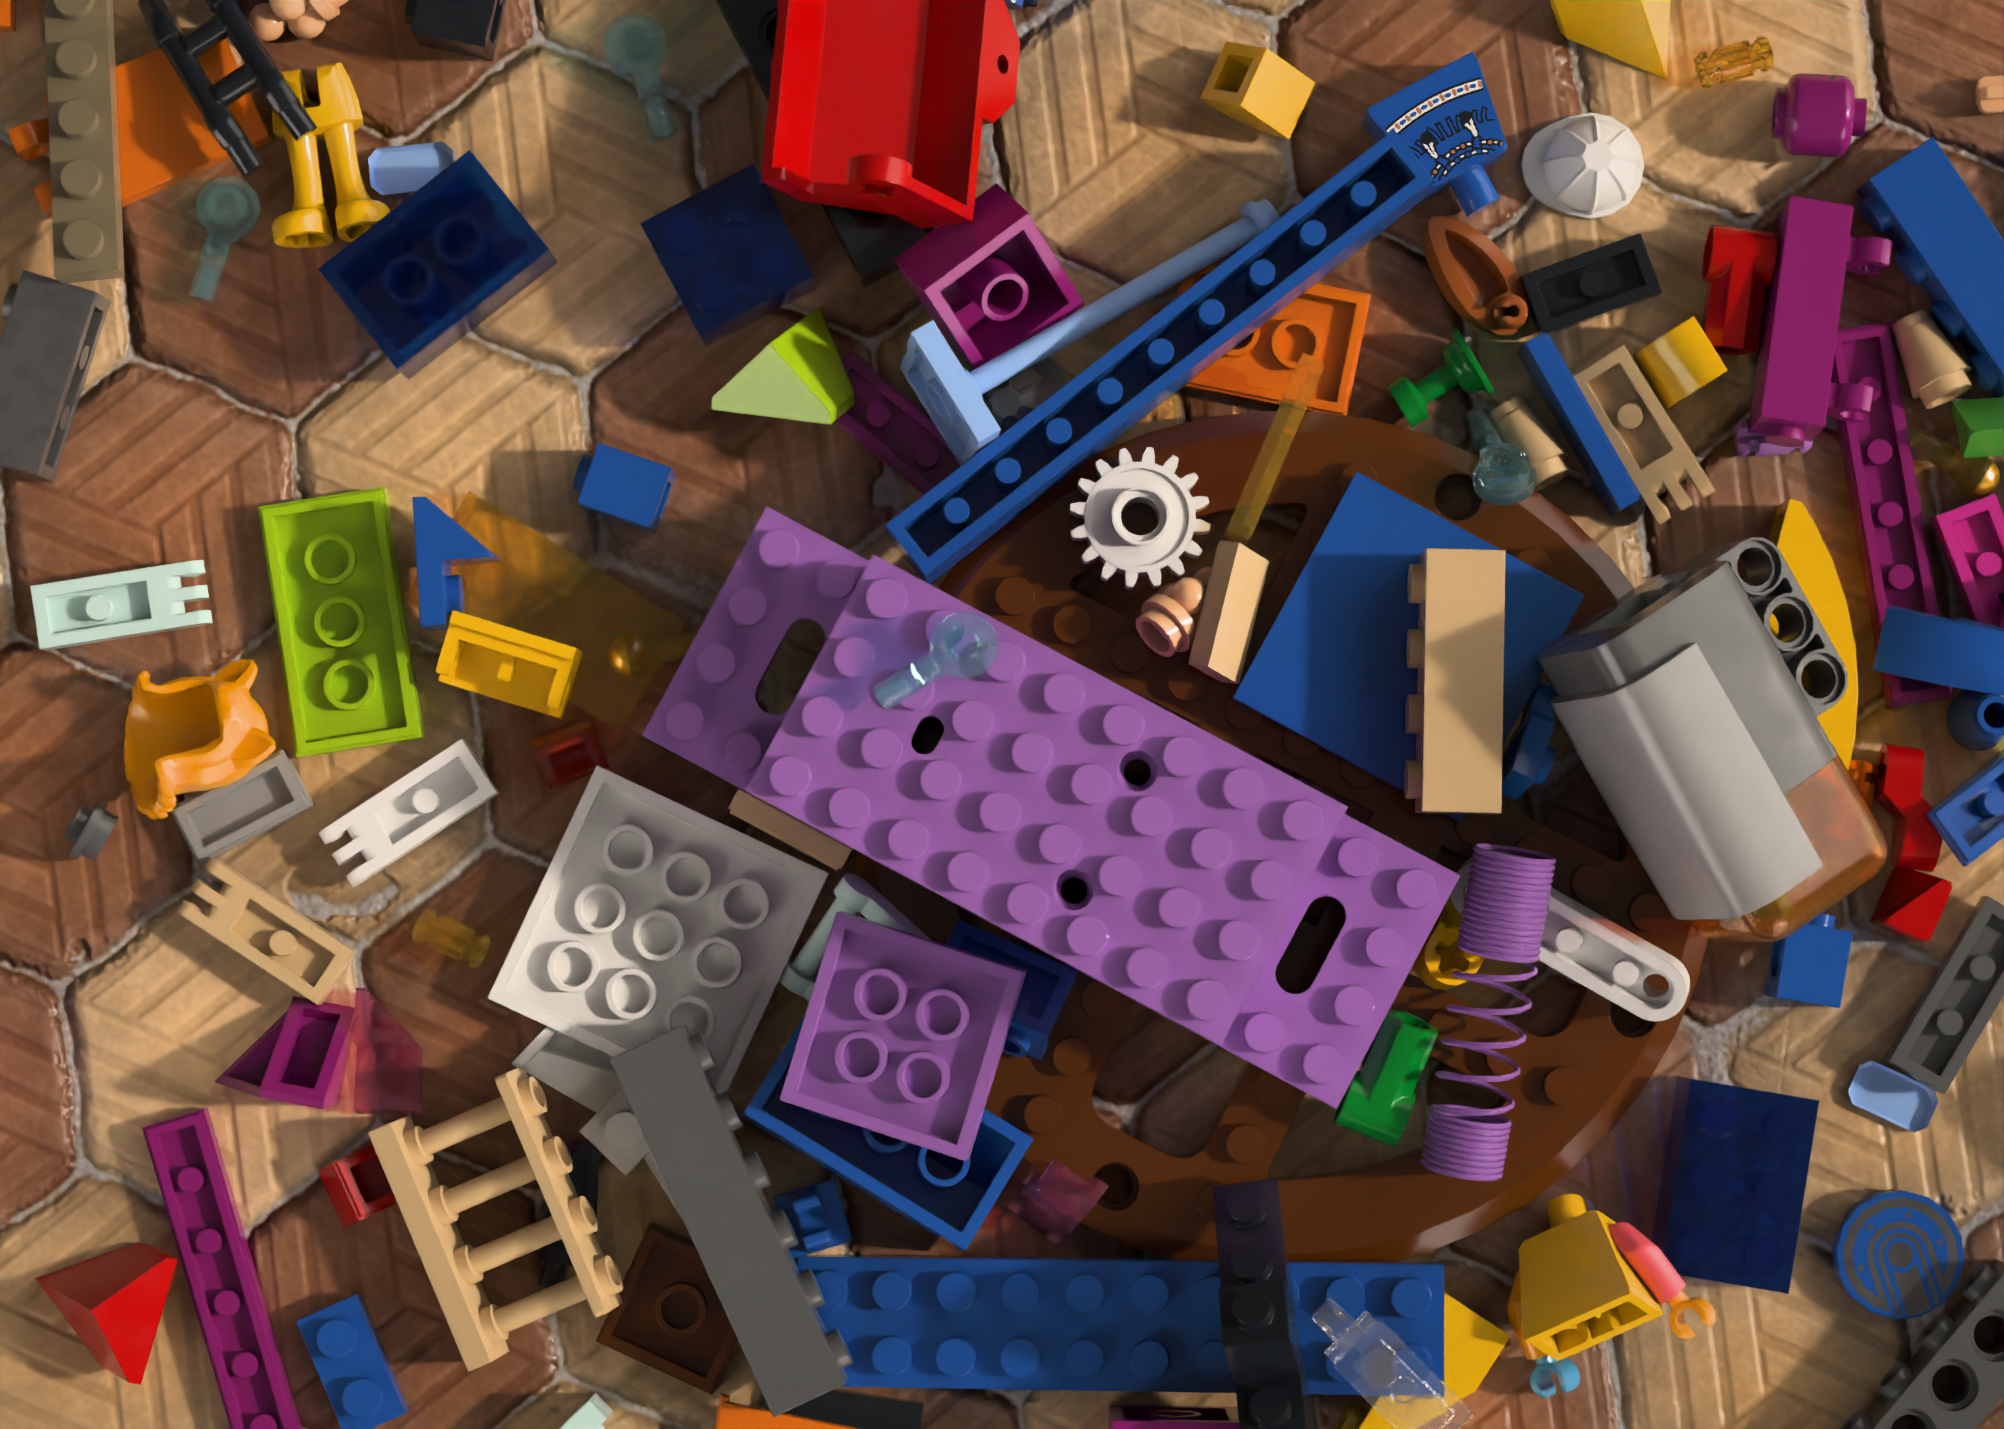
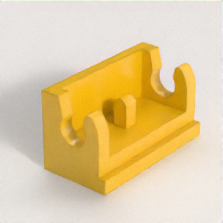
[436,610,583,719]

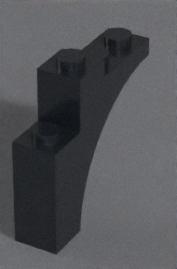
[1212,1178,1317,1429]

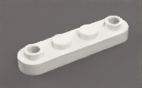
[1451,857,1690,1021]

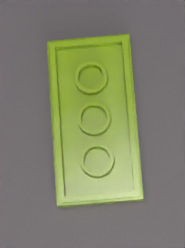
[258,487,425,758]

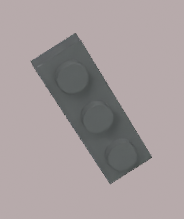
[1884,896,2004,1094]

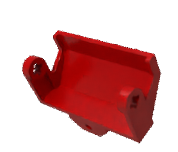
[761,0,1020,229]

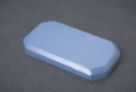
[368,142,456,196]
[1847,1060,1938,1132]

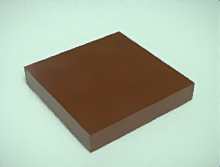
[596,1222,738,1395]

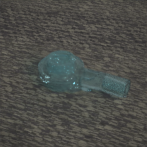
[604,14,677,140]
[189,176,261,303]
[1465,407,1537,506]
[872,612,999,711]

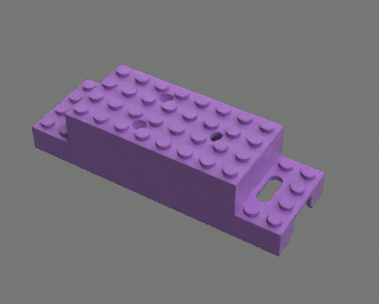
[642,506,1460,1109]

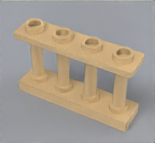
[368,1067,623,1372]

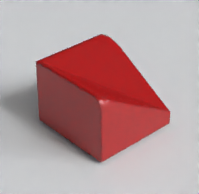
[1869,867,1953,942]

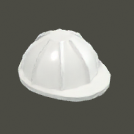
[1521,113,1644,220]

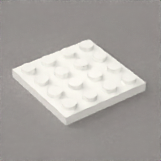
[488,766,830,1095]

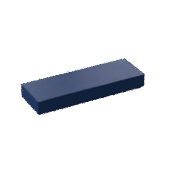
[1517,332,1640,516]

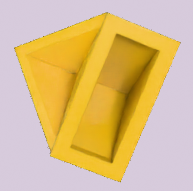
[1549,0,1671,80]

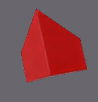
[35,1242,178,1385]

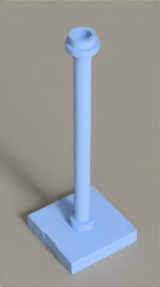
[900,199,1280,466]

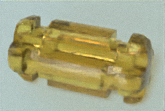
[1694,36,1774,88]
[411,909,492,968]

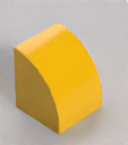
[1200,41,1315,139]
[1633,316,1728,410]

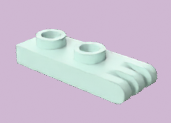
[30,560,213,651]

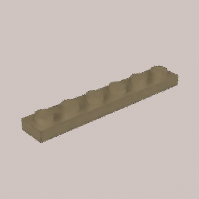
[44,0,125,284]

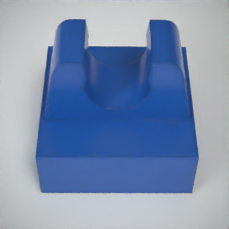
[773,1177,854,1258]

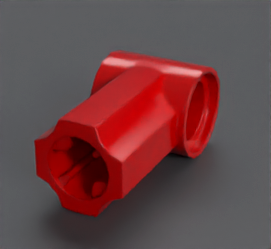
[1702,225,1777,356]

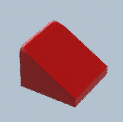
[319,1144,397,1227]

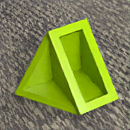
[712,307,855,425]

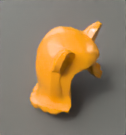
[124,659,276,820]

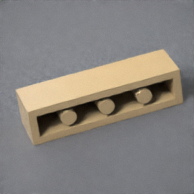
[1404,548,1506,815]

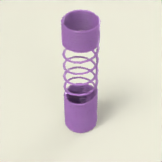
[1420,844,1557,1181]

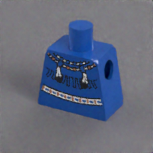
[1361,51,1507,217]

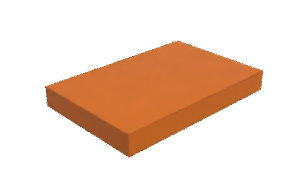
[1176,263,1371,416]

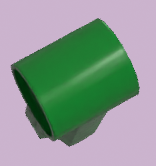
[1333,1009,1438,1148]

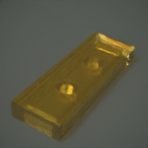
[1223,352,1325,545]

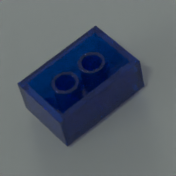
[318,150,558,380]
[1651,1076,1819,1294]

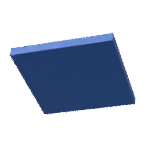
[1232,472,1584,823]

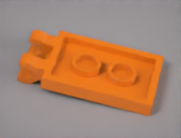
[7,38,273,219]

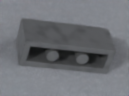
[0,270,110,482]

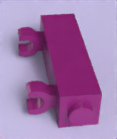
[1748,196,1892,447]

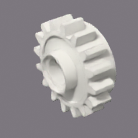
[1069,447,1211,590]

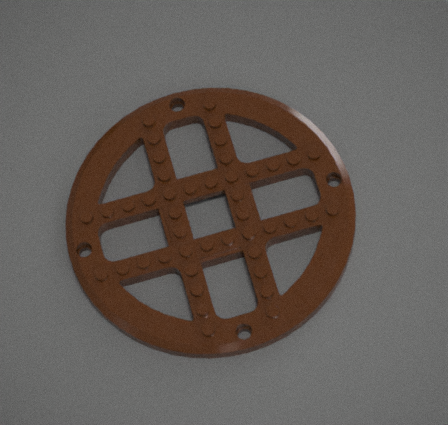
[855,411,1712,1262]

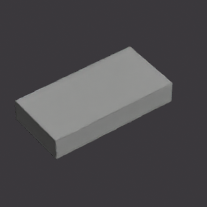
[171,749,315,865]

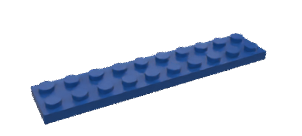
[798,1255,1444,1396]

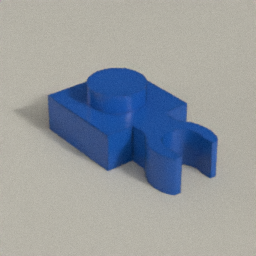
[1502,680,1557,800]

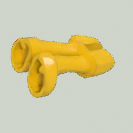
[271,62,392,248]

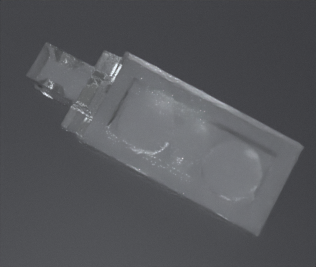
[1311,1296,1474,1429]

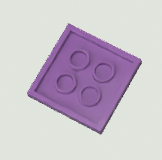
[779,911,1027,1161]

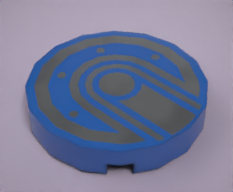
[1832,1189,1965,1319]

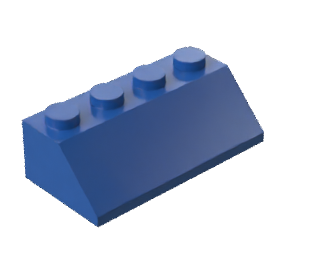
[743,1013,1033,1253]

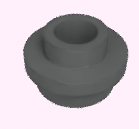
[63,799,119,861]

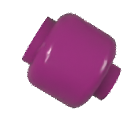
[1772,73,1867,157]

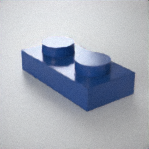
[296,1293,409,1429]

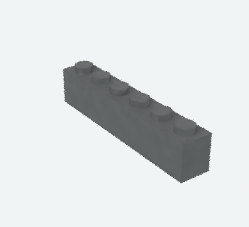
[609,1025,853,1417]

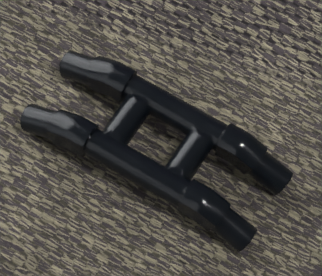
[138,0,317,177]

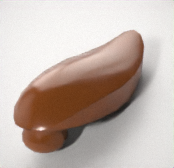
[1421,215,1529,335]

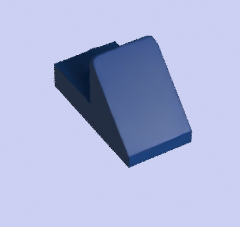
[412,497,501,631]

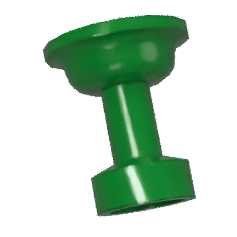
[1386,328,1495,427]

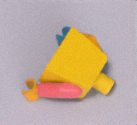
[1506,1194,1716,1398]

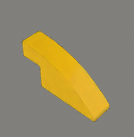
[1768,499,1858,783]

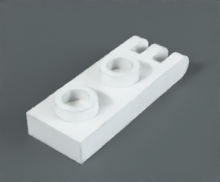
[318,739,499,887]

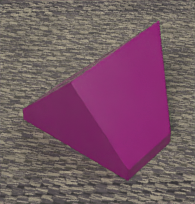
[214,996,356,1109]

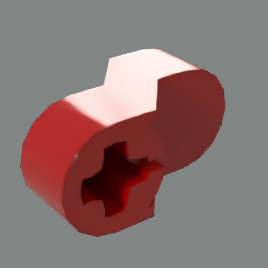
[1873,743,1942,872]

